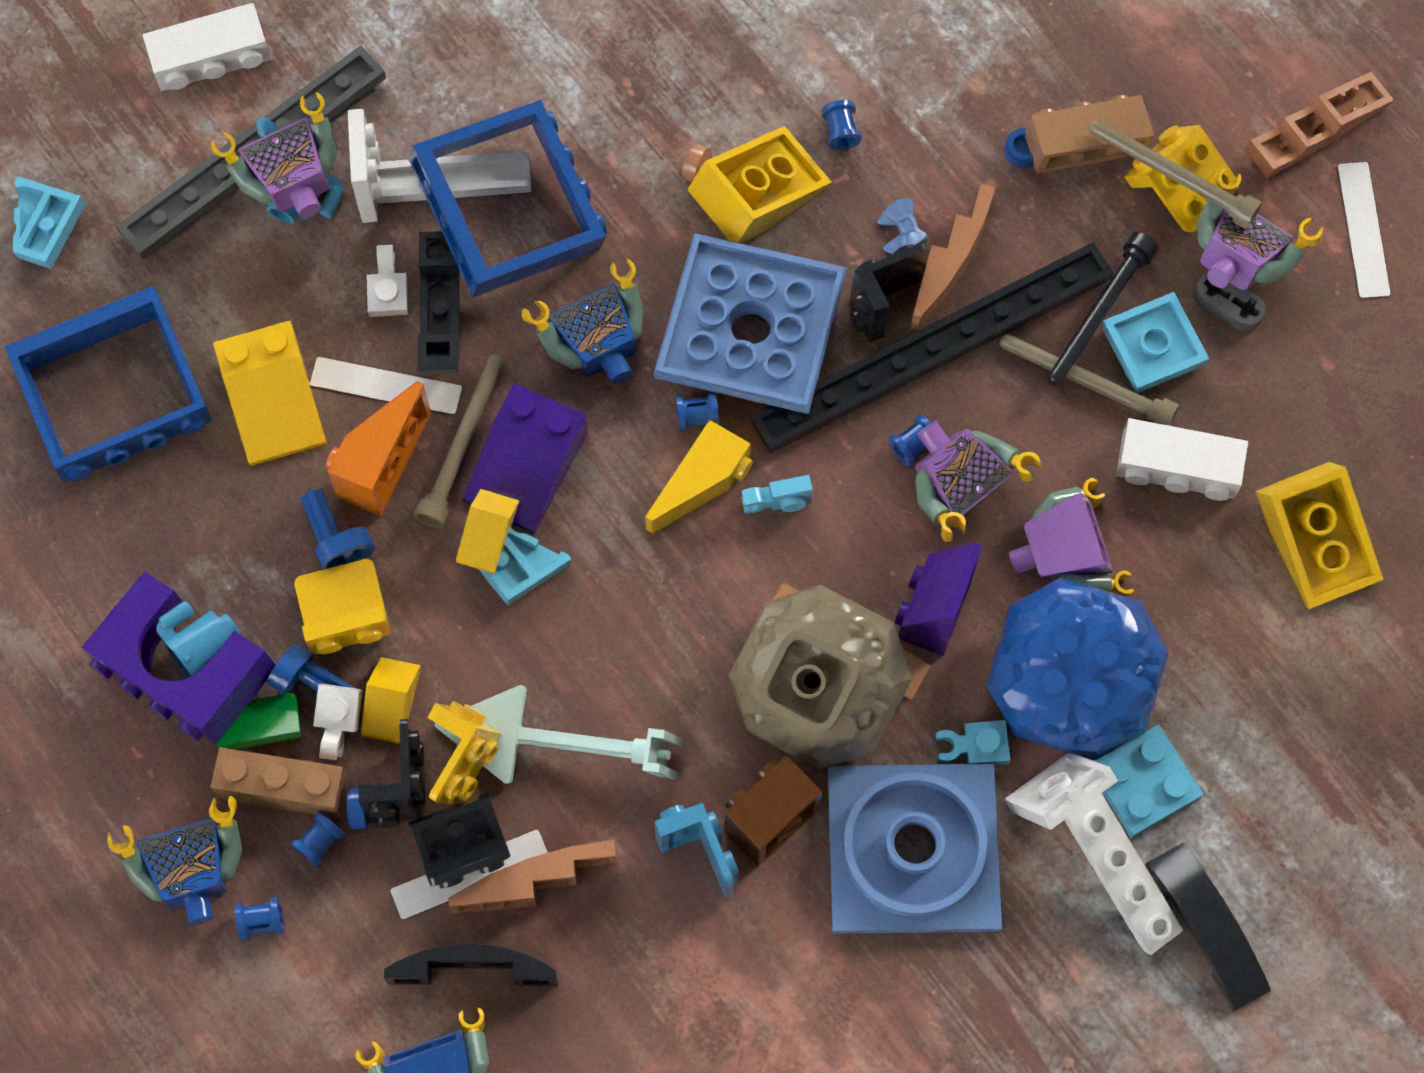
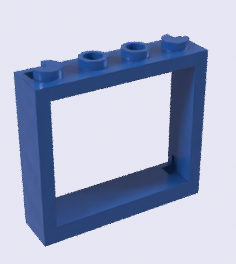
[409,100,607,298]
[5,286,212,483]

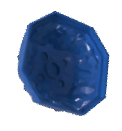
[986,578,1169,760]

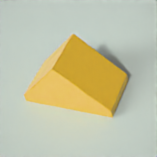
[456,489,519,574]
[361,657,422,745]

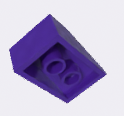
[463,383,588,534]
[894,542,982,656]

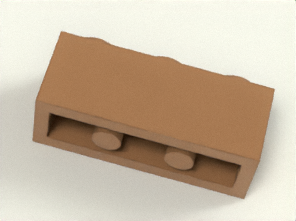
[1025,95,1154,174]
[210,747,349,819]

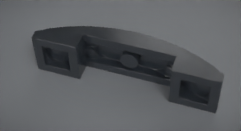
[417,231,460,374]
[1145,843,1271,1012]
[384,944,558,986]

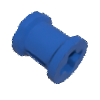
[821,100,862,150]
[675,392,719,432]
[888,414,931,467]
[290,812,346,868]
[235,896,285,942]

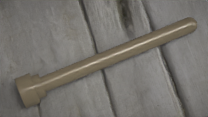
[1089,120,1262,230]
[999,334,1180,426]
[413,354,503,528]

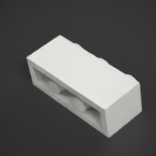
[142,3,271,91]
[1116,418,1248,501]

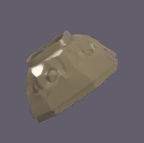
[728,585,912,770]

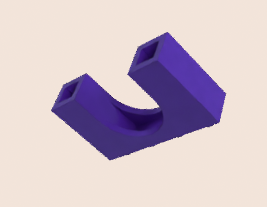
[81,571,276,745]

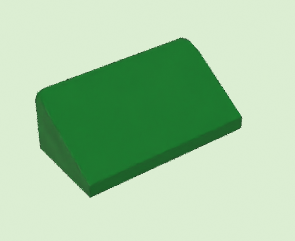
[217,693,301,751]

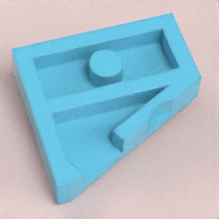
[13,176,86,269]
[460,528,572,606]

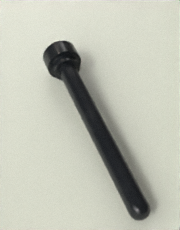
[1047,232,1158,386]

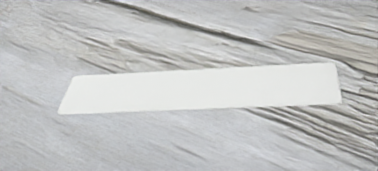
[1338,162,1390,298]
[310,357,462,414]
[391,830,548,919]

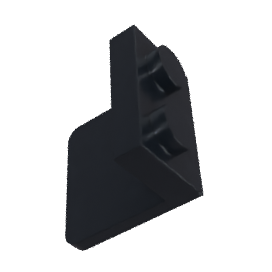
[849,243,929,343]
[358,719,426,828]
[409,793,511,889]

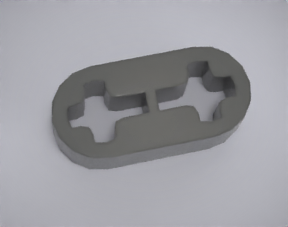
[1194,272,1266,332]

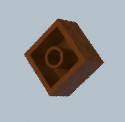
[724,755,822,867]

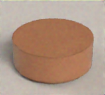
[682,143,712,183]

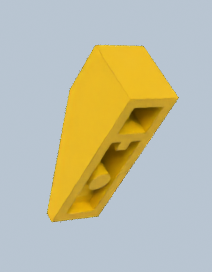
[645,420,753,534]

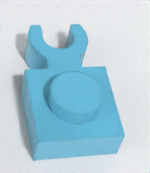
[741,475,813,514]
[935,720,1010,765]

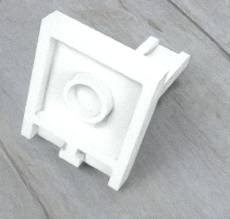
[348,109,531,223]
[1004,752,1184,955]

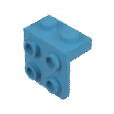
[655,803,739,898]

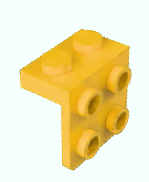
[1124,125,1239,232]
[294,559,391,655]
[427,701,501,805]

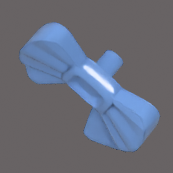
[877,198,928,255]

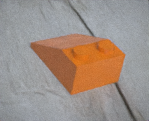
[326,381,431,517]

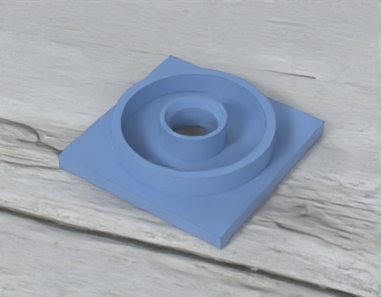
[654,233,847,414]
[827,764,1002,934]

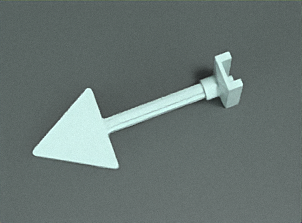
[435,685,683,784]

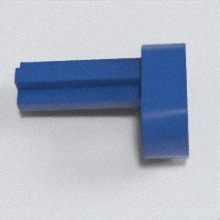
[300,489,375,570]
[267,643,356,695]

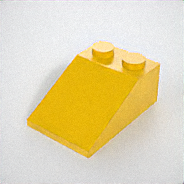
[687,126,832,244]
[213,321,327,466]
[1256,462,1384,609]

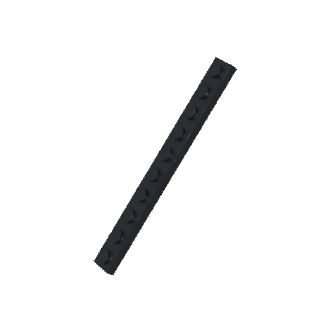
[751,242,1114,454]

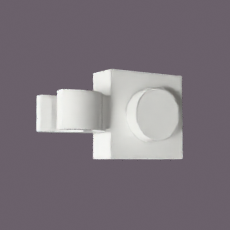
[367,245,409,317]
[313,684,363,760]

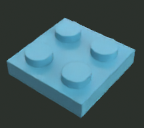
[1101,292,1209,393]
[1095,724,1204,838]

